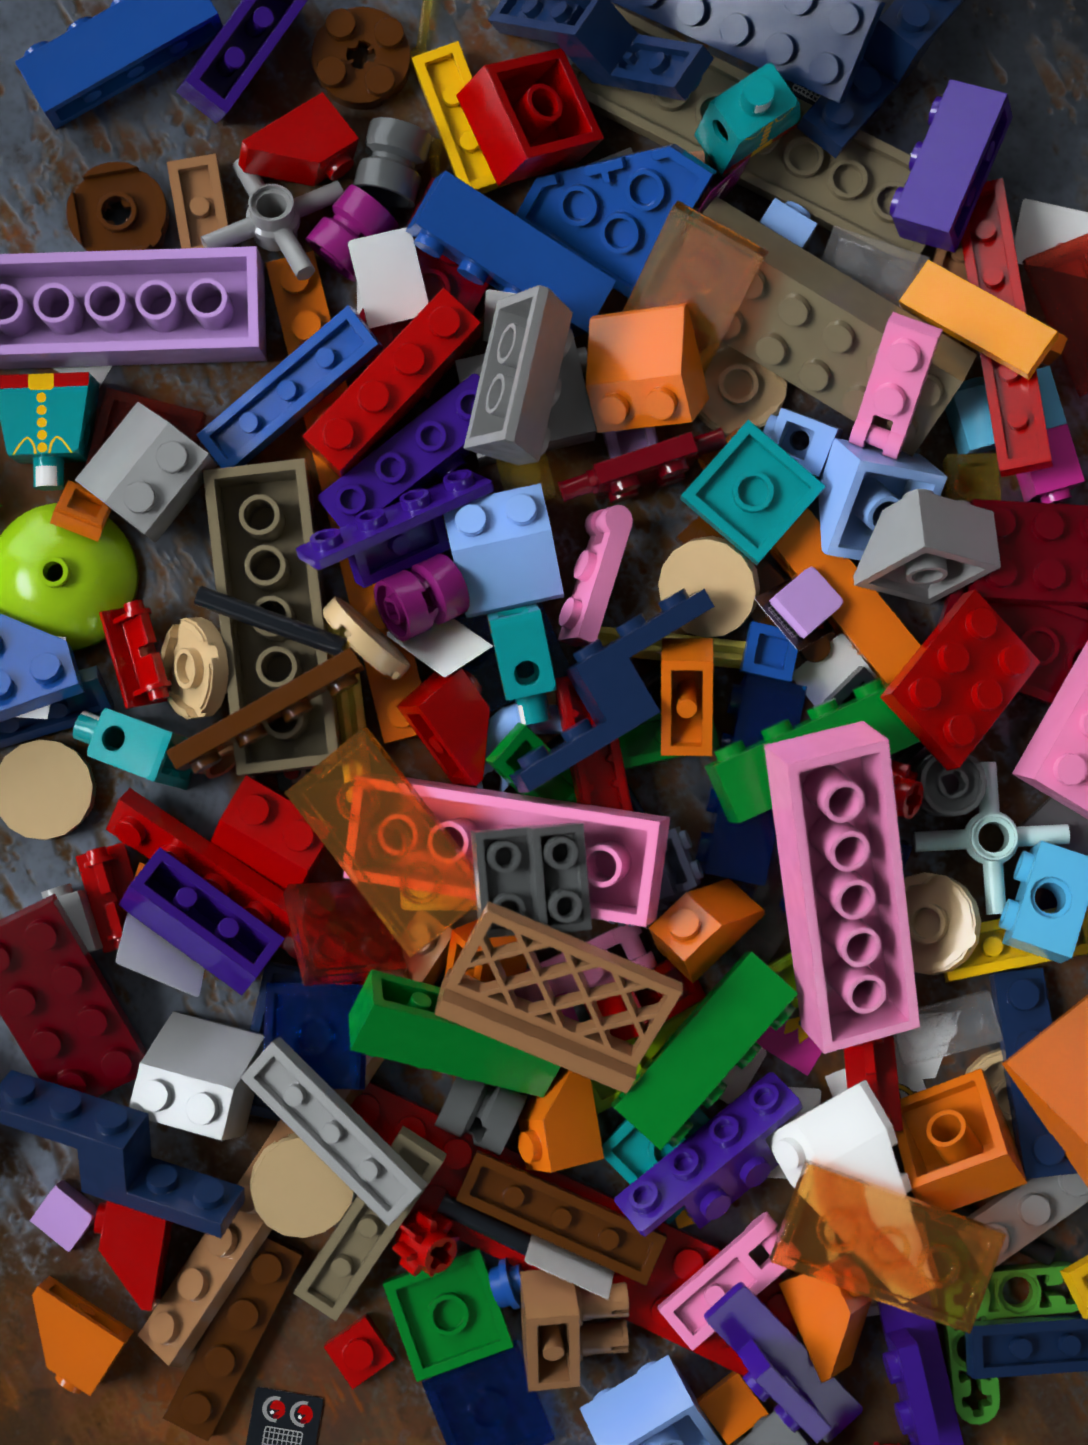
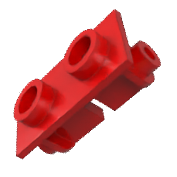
[99,600,172,709]
[76,842,135,953]
[844,1035,903,1132]

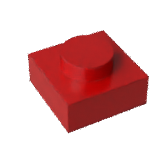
[324,1313,396,1390]

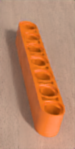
[698,428,921,685]

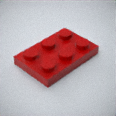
[880,589,1041,771]

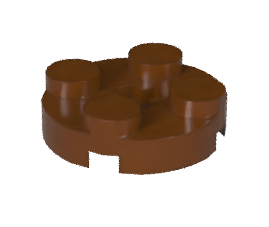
[312,7,411,110]
[66,162,170,251]

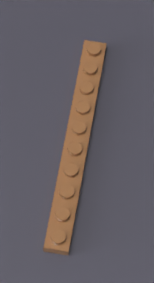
[138,910,453,1368]

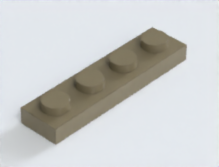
[293,1126,447,1321]

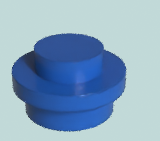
[488,1257,523,1310]

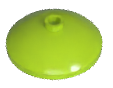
[0,503,139,651]

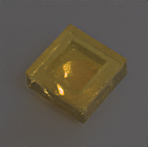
[496,451,556,501]
[943,453,1001,502]

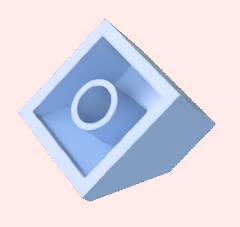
[818,438,947,560]
[443,483,564,618]
[580,1355,723,1445]

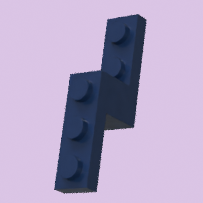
[488,0,714,101]
[797,0,966,159]
[509,588,715,793]
[0,1070,245,1238]

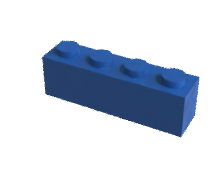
[15,0,223,130]
[406,170,616,337]

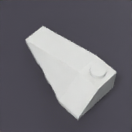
[765,1079,941,1302]

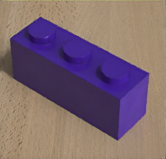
[176,0,308,124]
[890,79,1013,253]
[118,847,285,995]

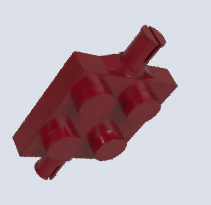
[557,427,727,504]

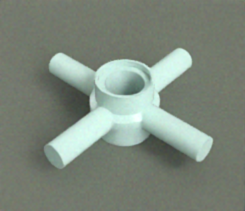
[913,762,1070,915]

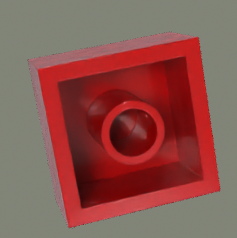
[456,48,604,186]

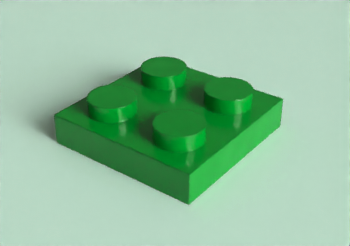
[383,1247,514,1382]

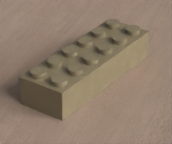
[655,196,977,457]
[203,458,344,777]

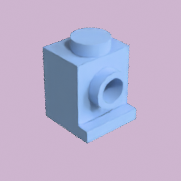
[763,408,843,477]

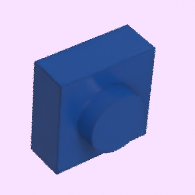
[739,621,798,683]

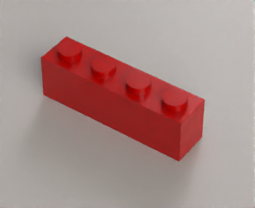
[302,287,481,477]

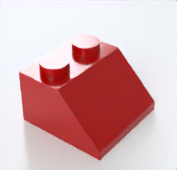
[210,775,340,900]

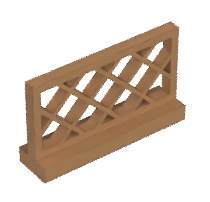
[434,901,683,1094]

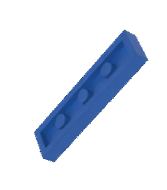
[196,305,384,468]

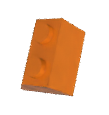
[585,303,709,433]
[895,1068,1028,1218]

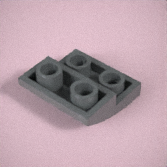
[471,823,592,938]

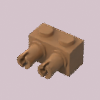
[520,1269,629,1392]

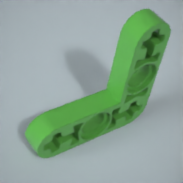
[940,1261,1079,1425]

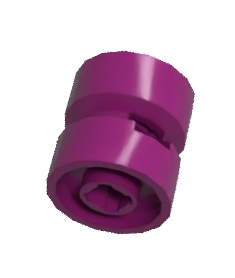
[305,184,400,282]
[374,553,470,642]

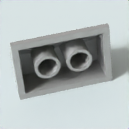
[463,285,573,466]

